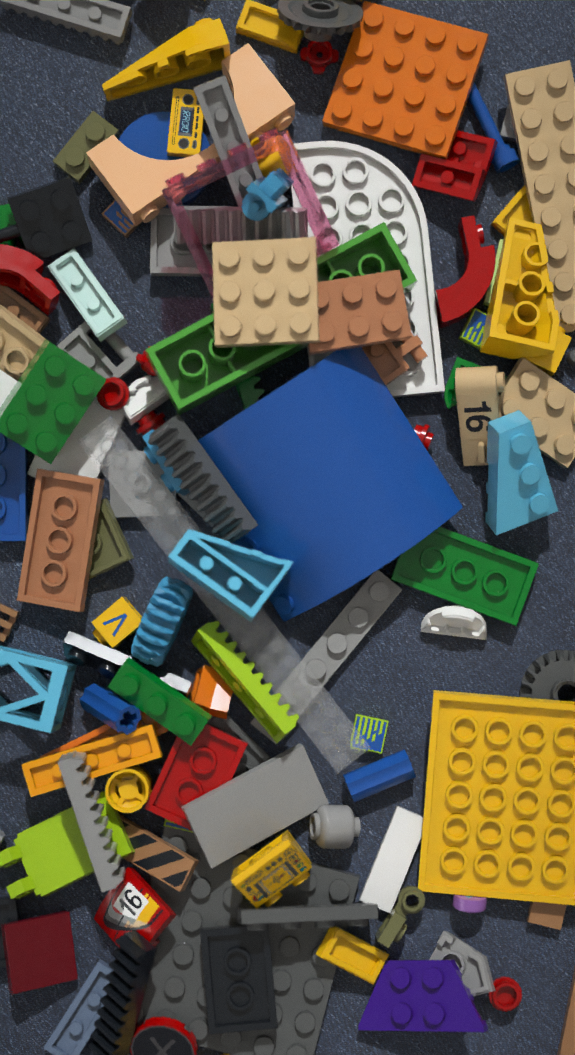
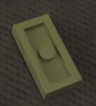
[53,111,120,184]

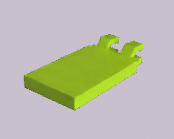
[0,790,135,899]

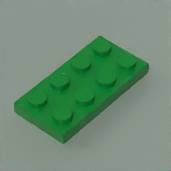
[390,527,539,626]

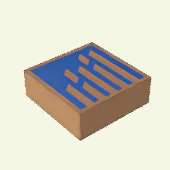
[102,200,142,238]

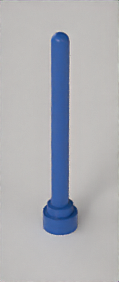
[468,82,520,173]

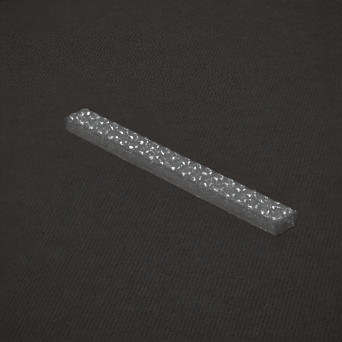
[78,416,371,773]

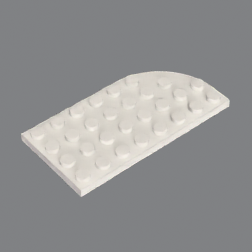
[287,141,445,398]

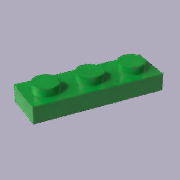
[108,657,212,746]

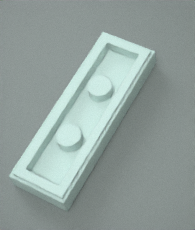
[47,248,127,342]

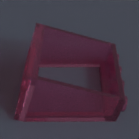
[161,127,339,302]

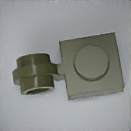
[375,886,425,948]

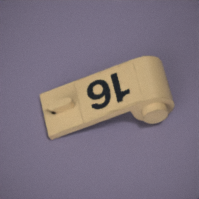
[455,366,505,466]

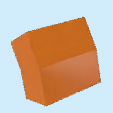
[189,664,233,719]

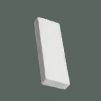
[359,806,423,913]

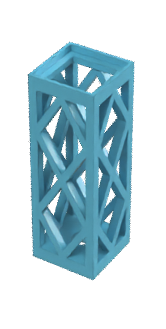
[0,645,77,733]

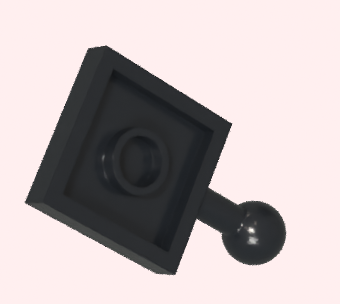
[0,176,93,259]

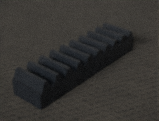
[88,930,157,1055]

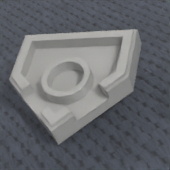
[429,931,495,997]

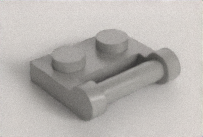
[57,321,140,379]

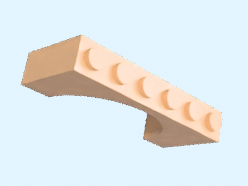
[86,43,295,226]

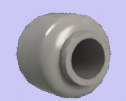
[309,805,361,849]

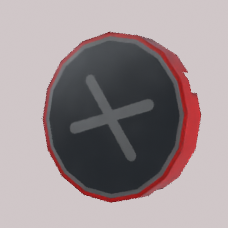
[130,1017,198,1055]

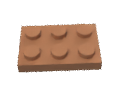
[307,269,412,355]

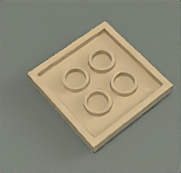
[212,237,320,348]

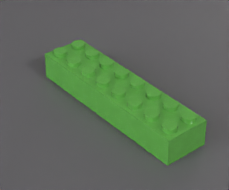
[145,222,417,415]

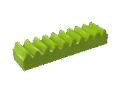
[191,621,299,743]

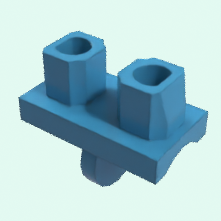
[242,168,294,221]

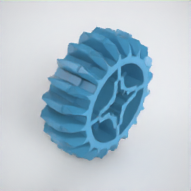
[131,576,193,667]

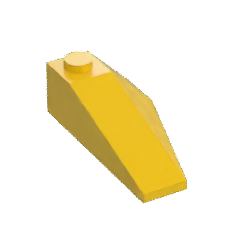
[102,18,231,102]
[480,217,560,359]

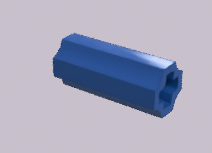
[80,683,142,735]
[343,749,416,802]

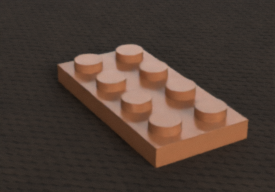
[17,469,105,612]

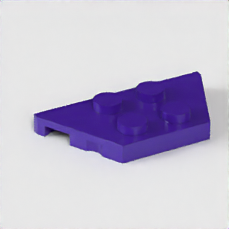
[358,960,488,1032]

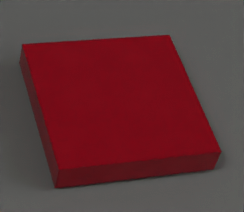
[1,911,78,994]

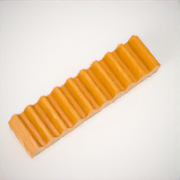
[21,723,163,797]

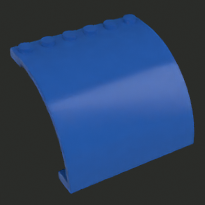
[198,347,463,622]

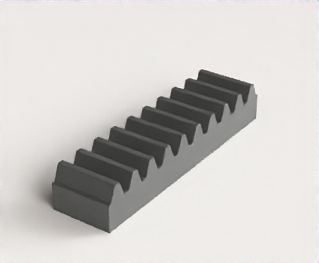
[148,414,258,544]

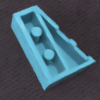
[485,410,558,535]
[168,529,293,622]

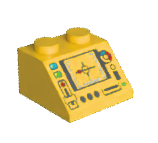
[231,829,312,909]

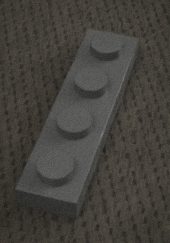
[237,903,378,931]

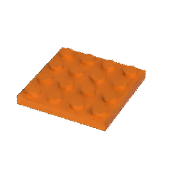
[322,1,489,160]

